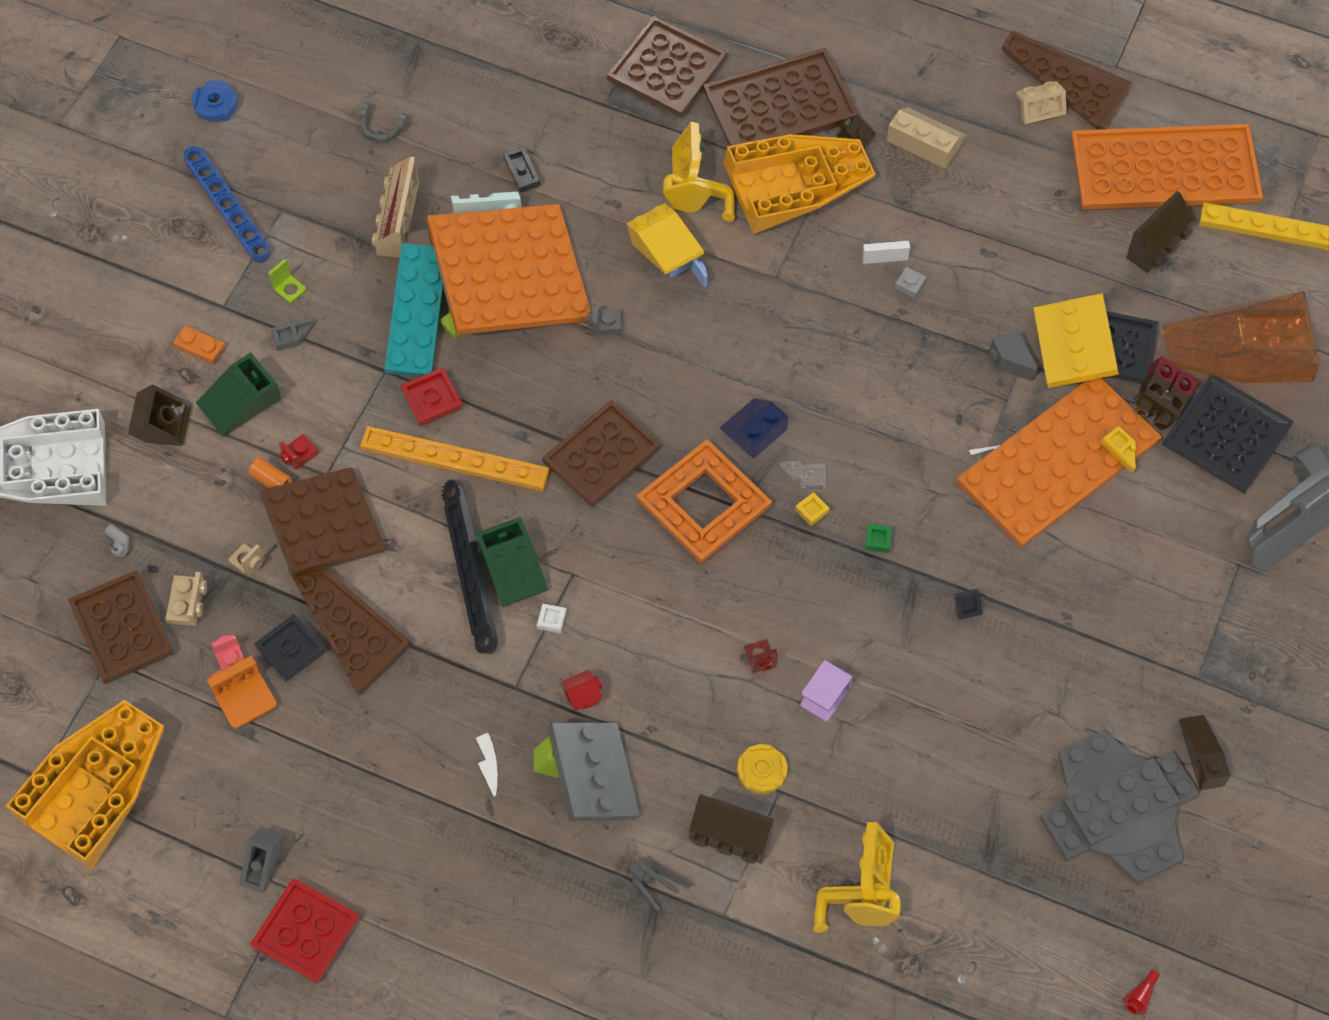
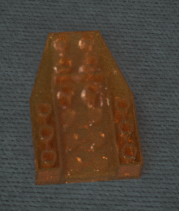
[1163,291,1319,383]

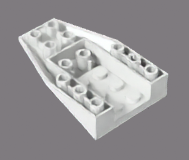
[0,409,106,506]

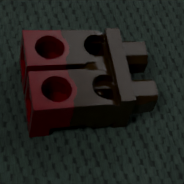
[1134,356,1199,430]

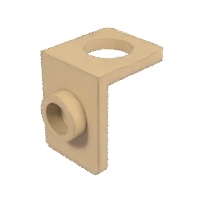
[228,544,265,577]

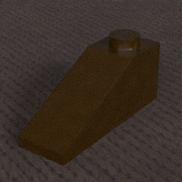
[1179,715,1231,790]

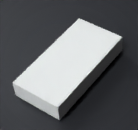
[862,241,910,264]

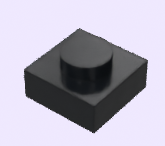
[954,589,983,620]

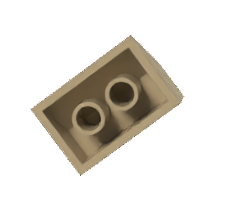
[887,107,967,169]

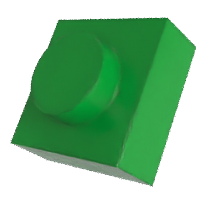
[865,524,892,553]

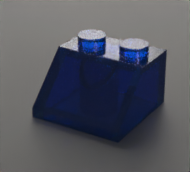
[720,398,788,459]

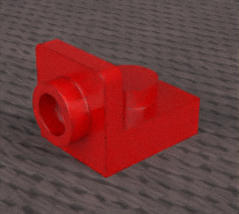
[279,434,319,470]

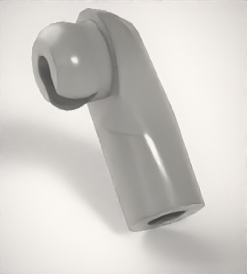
[105,524,129,557]

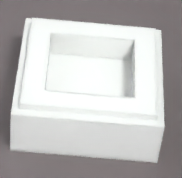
[537,603,567,633]

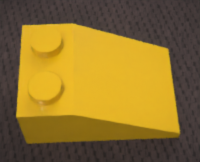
[626,203,704,275]

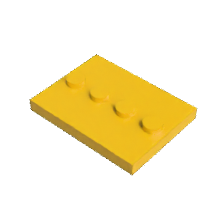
[1033,293,1118,388]

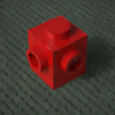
[561,670,603,711]

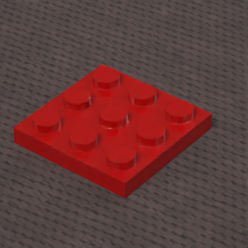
[250,878,360,985]

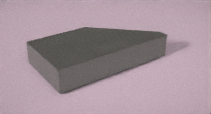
[271,317,315,351]

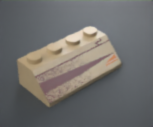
[372,157,419,258]

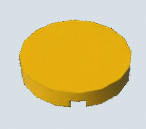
[737,744,788,794]

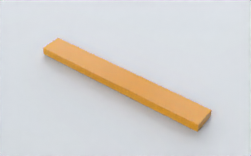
[360,426,550,492]

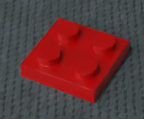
[400,367,463,426]

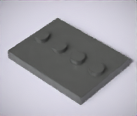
[547,723,640,821]

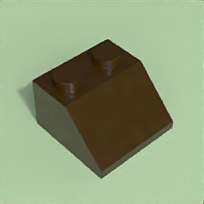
[128,384,192,446]

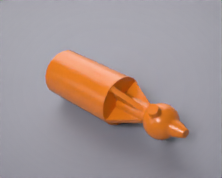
[248,457,292,488]

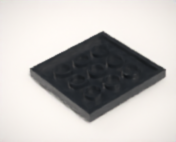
[1162,373,1294,494]

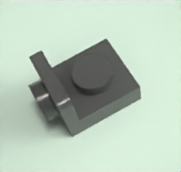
[588,304,621,335]

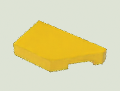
[1101,426,1136,472]

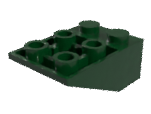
[196,352,281,437]
[475,517,548,607]

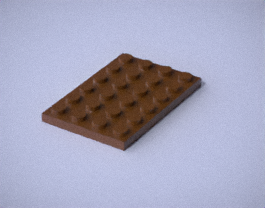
[703,47,859,146]

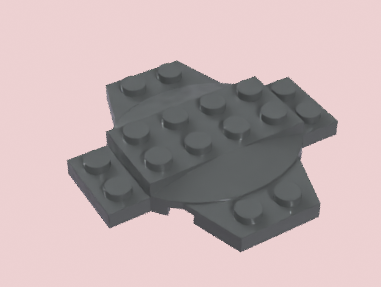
[1040,730,1200,885]

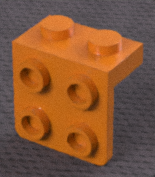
[206,655,277,729]

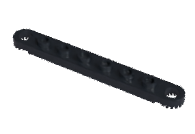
[441,479,498,655]

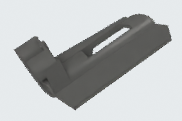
[1247,444,1329,572]

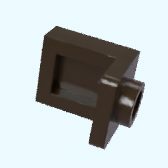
[836,115,876,148]

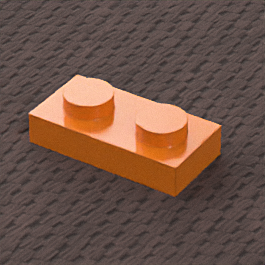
[173,325,226,365]

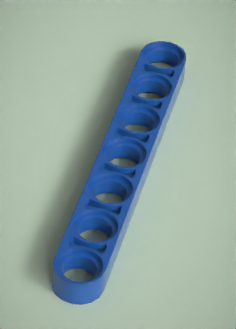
[183,146,270,263]

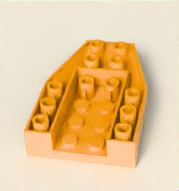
[723,134,876,234]
[6,700,165,871]

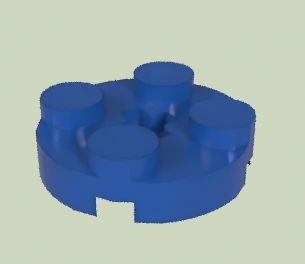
[192,80,238,121]

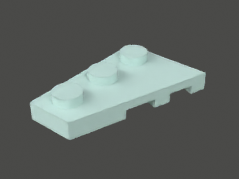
[451,192,521,213]

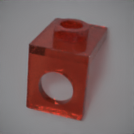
[744,639,778,673]

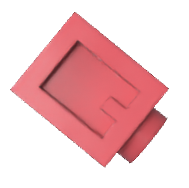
[211,635,244,670]

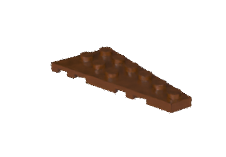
[1002,30,1131,130]
[288,568,411,696]

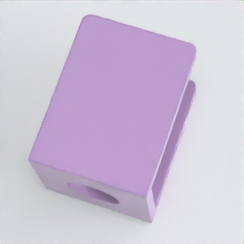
[800,660,852,722]

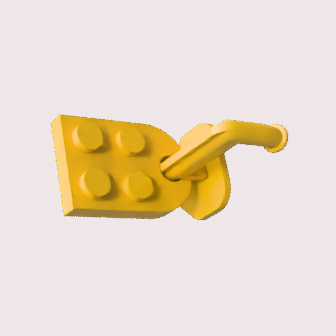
[663,122,735,222]
[813,822,901,933]

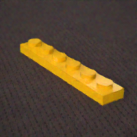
[1199,203,1329,250]

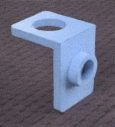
[669,259,708,287]

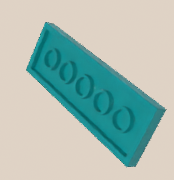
[384,243,443,377]

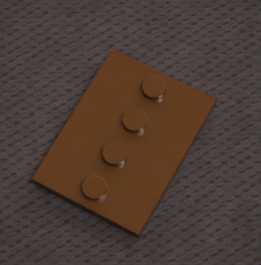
[542,399,661,507]
[68,570,174,684]

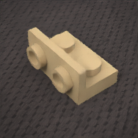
[1016,81,1067,124]
[165,572,207,626]

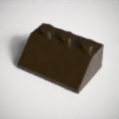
[1126,191,1194,274]
[689,794,774,864]

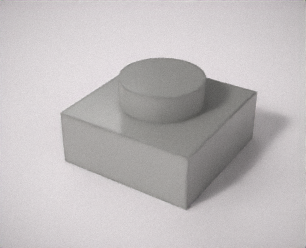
[895,267,927,298]

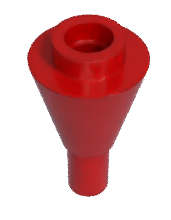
[1123,970,1160,1015]

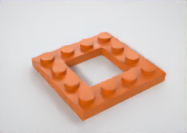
[636,439,772,564]

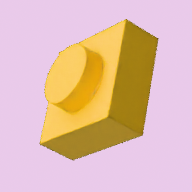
[795,492,830,526]

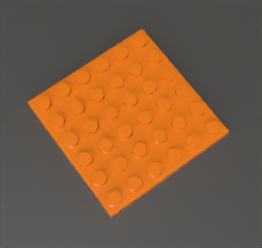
[426,204,591,335]

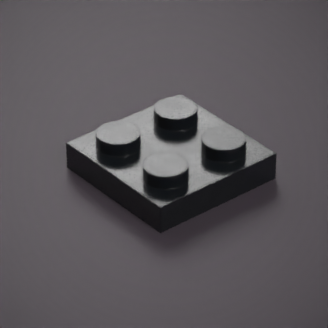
[254,614,325,682]

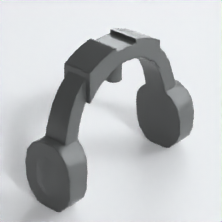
[359,101,409,143]

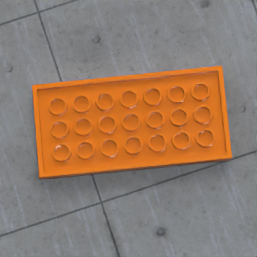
[1071,124,1263,210]
[956,378,1162,549]

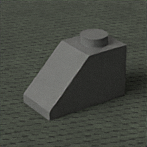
[989,330,1038,381]
[239,827,285,893]

